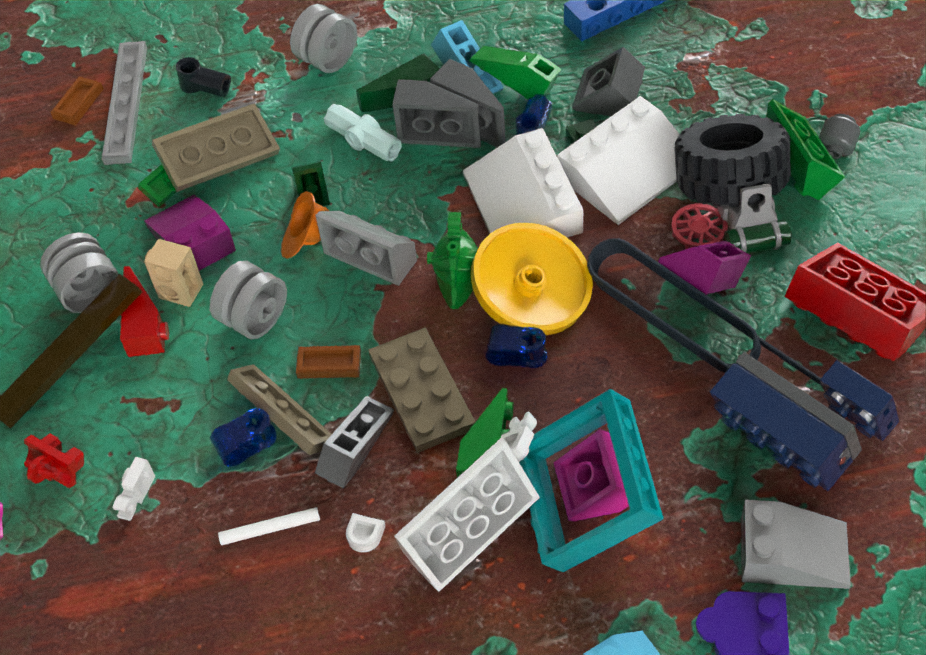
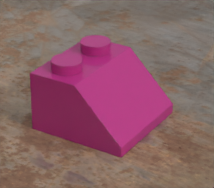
[553,429,629,521]

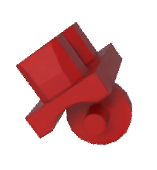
[24,433,84,489]

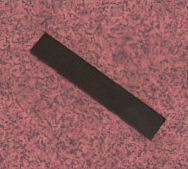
[0,274,142,429]

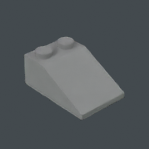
[741,500,851,589]

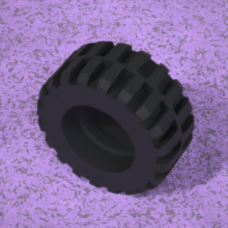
[674,114,791,207]

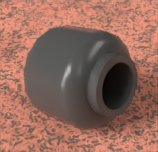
[819,114,860,159]

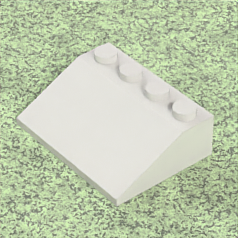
[558,96,679,225]
[463,128,583,237]
[394,438,540,592]

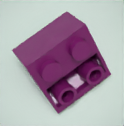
[658,241,751,295]

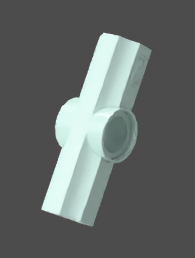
[324,104,402,162]

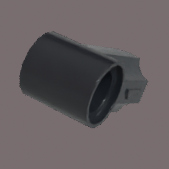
[176,57,231,97]

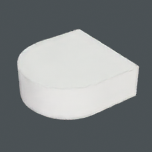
[346,513,386,552]

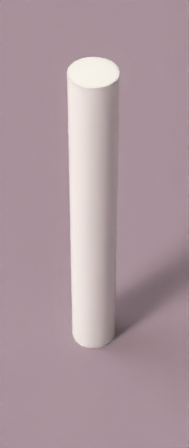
[218,507,320,546]

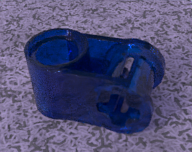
[485,324,548,368]
[210,408,277,467]

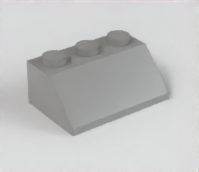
[316,211,417,286]

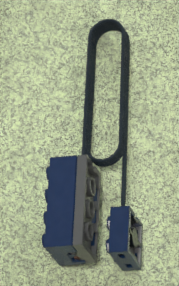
[587,238,899,491]

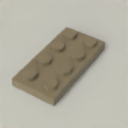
[152,103,280,192]
[368,327,475,453]

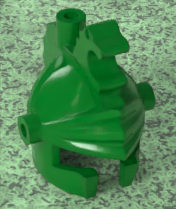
[427,212,478,309]

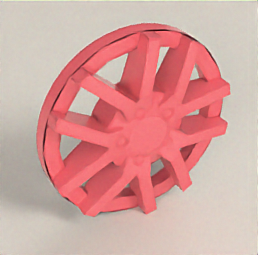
[671,203,728,249]

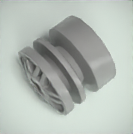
[40,232,119,313]

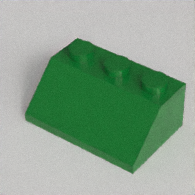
[766,99,845,200]

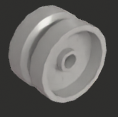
[290,3,357,73]
[210,261,287,340]

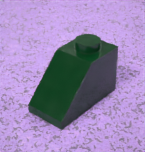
[291,161,330,206]

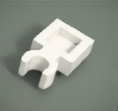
[501,412,537,462]
[112,457,155,521]

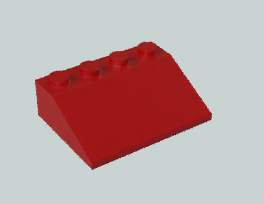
[784,242,926,361]

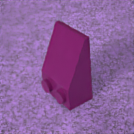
[144,195,236,271]

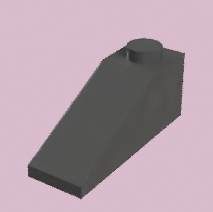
[315,396,394,488]

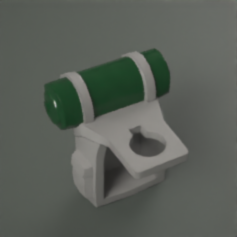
[717,184,792,253]

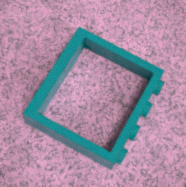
[519,389,664,572]

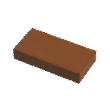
[50,76,104,126]
[296,345,361,379]

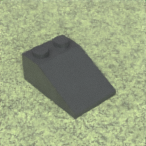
[430,59,506,148]
[393,79,481,148]

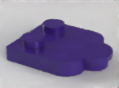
[696,591,790,655]

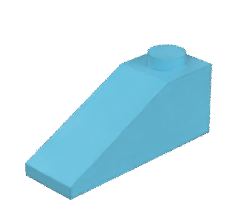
[431,20,504,94]

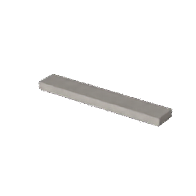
[102,41,147,165]

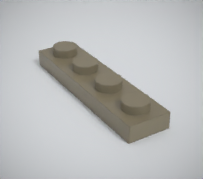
[227,364,332,455]

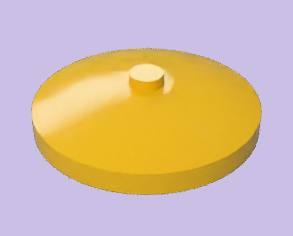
[471,223,593,336]

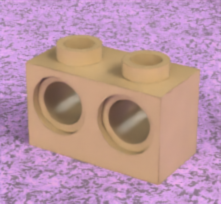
[144,239,204,307]

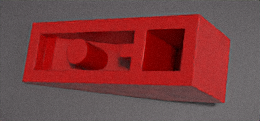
[120,266,169,357]

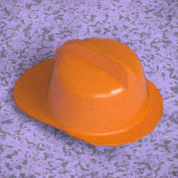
[281,191,329,259]

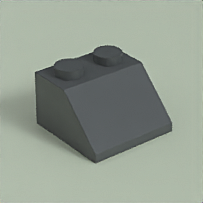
[572,47,645,116]

